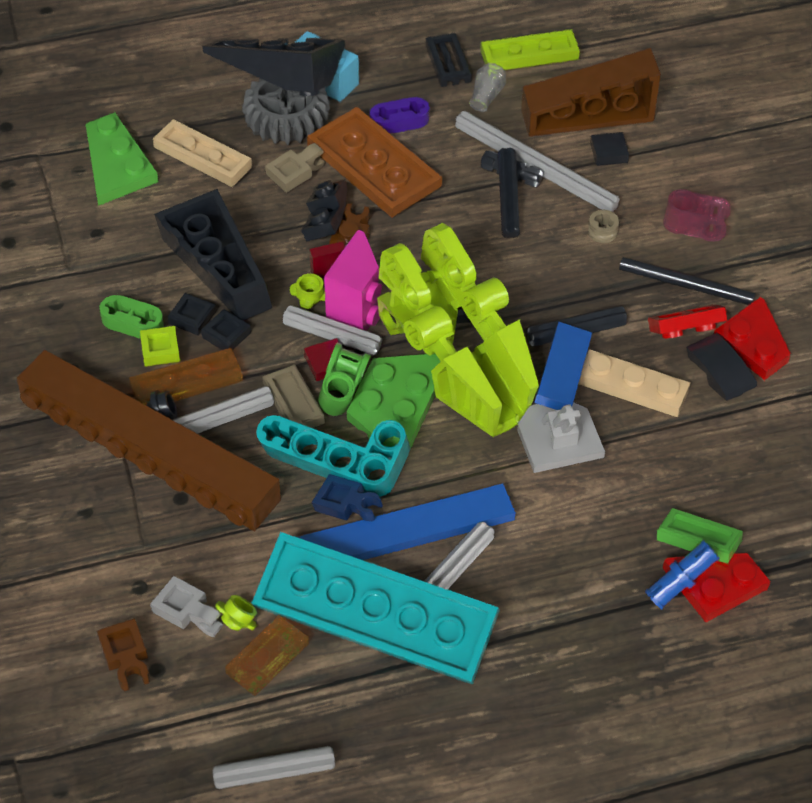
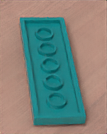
[252,532,500,685]

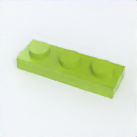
[481,29,580,72]

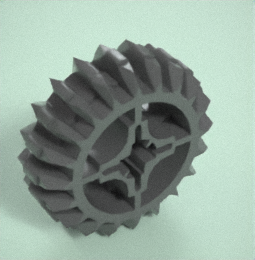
[243,79,330,145]

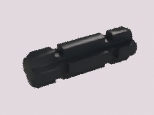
[481,150,543,188]

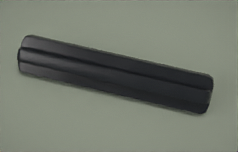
[498,147,520,238]
[526,306,627,347]

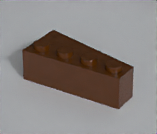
[521,48,661,137]

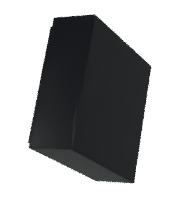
[590,132,629,166]
[168,293,216,336]
[201,309,251,354]

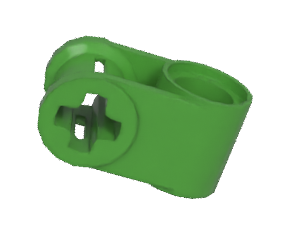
[318,342,371,416]

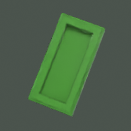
[657,508,743,564]

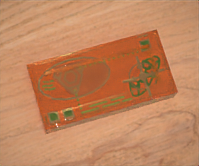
[225,615,309,696]

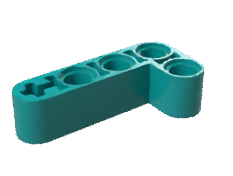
[256,415,410,497]

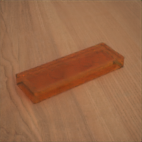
[129,348,243,406]

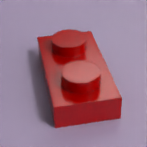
[648,304,727,338]

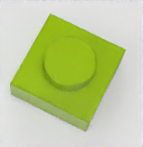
[140,326,180,367]

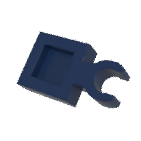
[311,474,383,521]

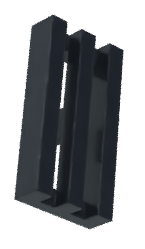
[425,33,472,87]

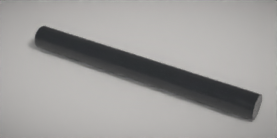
[619,257,756,305]

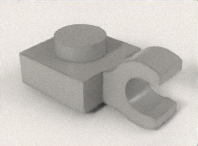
[150,576,223,637]

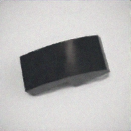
[301,180,347,242]
[686,333,757,401]

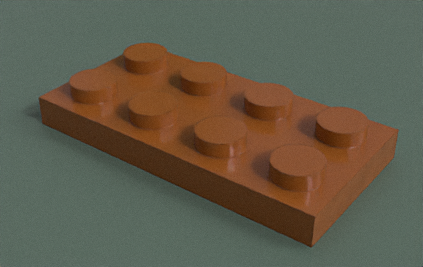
[307,107,442,218]

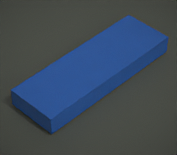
[534,322,592,410]

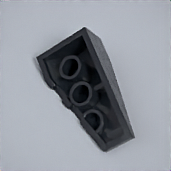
[202,38,345,96]

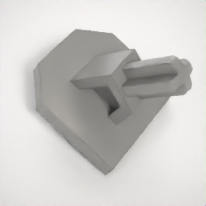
[517,402,605,473]

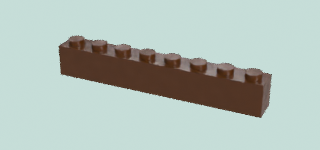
[17,350,281,532]

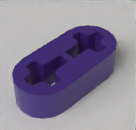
[370,97,429,134]

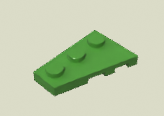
[86,113,158,206]

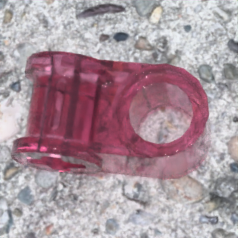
[663,189,731,242]

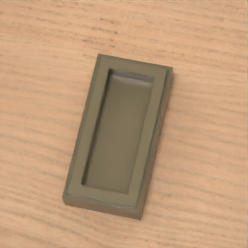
[262,365,325,428]

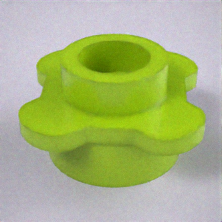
[290,274,325,309]
[215,595,257,631]

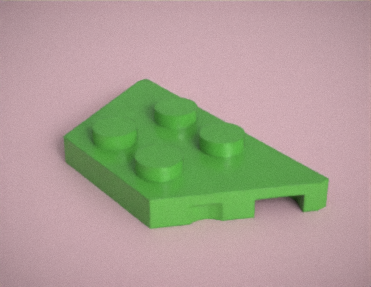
[347,353,441,449]

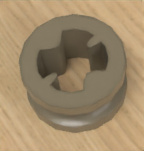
[588,210,619,243]

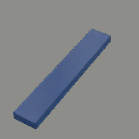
[297,484,515,560]

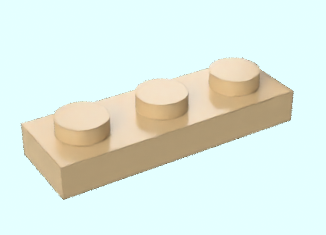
[153,119,252,187]
[578,349,691,417]

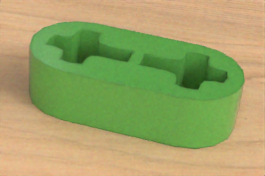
[99,295,164,339]

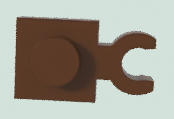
[329,203,369,247]
[97,618,150,691]

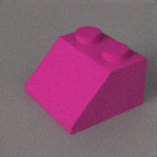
[324,230,382,331]

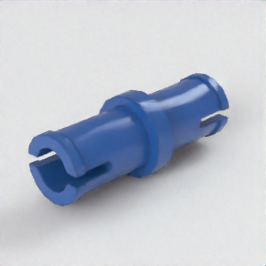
[645,540,720,610]

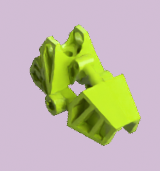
[377,223,539,437]

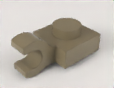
[265,143,325,193]

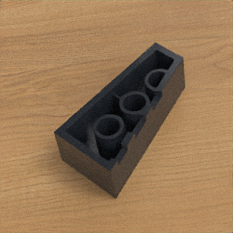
[154,189,272,320]

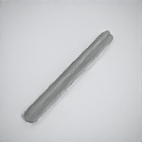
[455,111,619,212]

